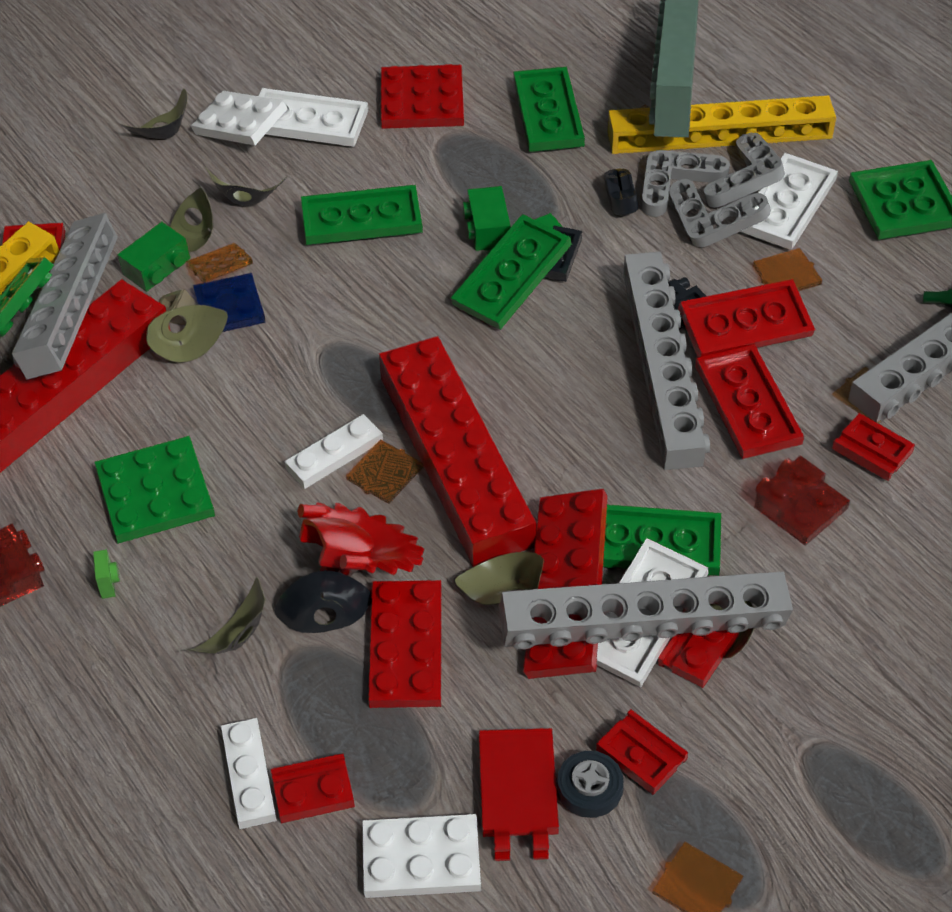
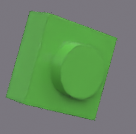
[93,549,120,599]

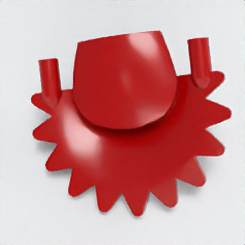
[297,502,425,577]

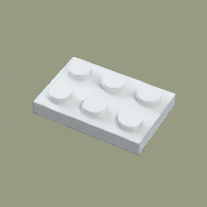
[191,91,287,145]
[363,814,481,898]

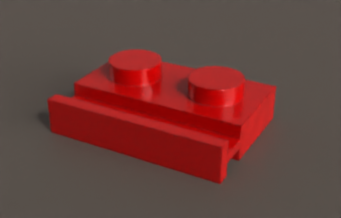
[832,413,915,481]
[658,630,739,688]
[596,709,688,795]
[271,753,355,824]

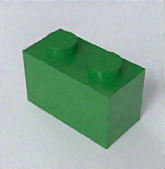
[463,186,511,251]
[117,222,190,292]

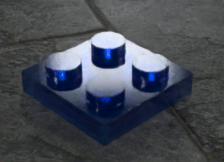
[193,273,266,332]

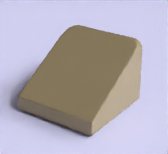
[159,289,197,325]

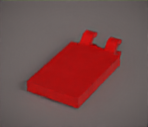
[479,728,559,861]

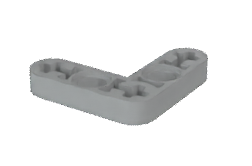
[704,133,785,207]
[641,150,730,217]
[669,179,771,247]

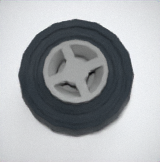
[557,751,624,818]

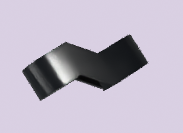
[604,168,638,215]

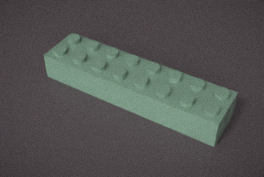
[649,0,698,137]

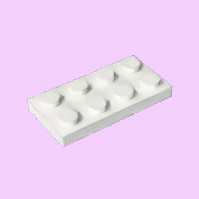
[259,88,368,147]
[740,153,838,250]
[597,538,708,687]

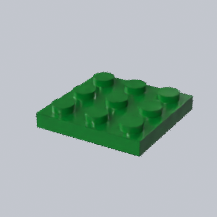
[849,160,952,240]
[95,436,215,544]

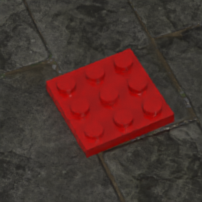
[381,64,464,129]

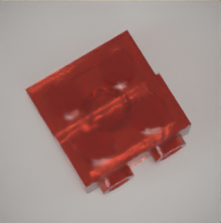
[754,455,850,546]
[0,524,45,607]

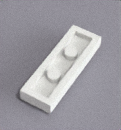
[285,414,383,489]
[221,718,277,829]

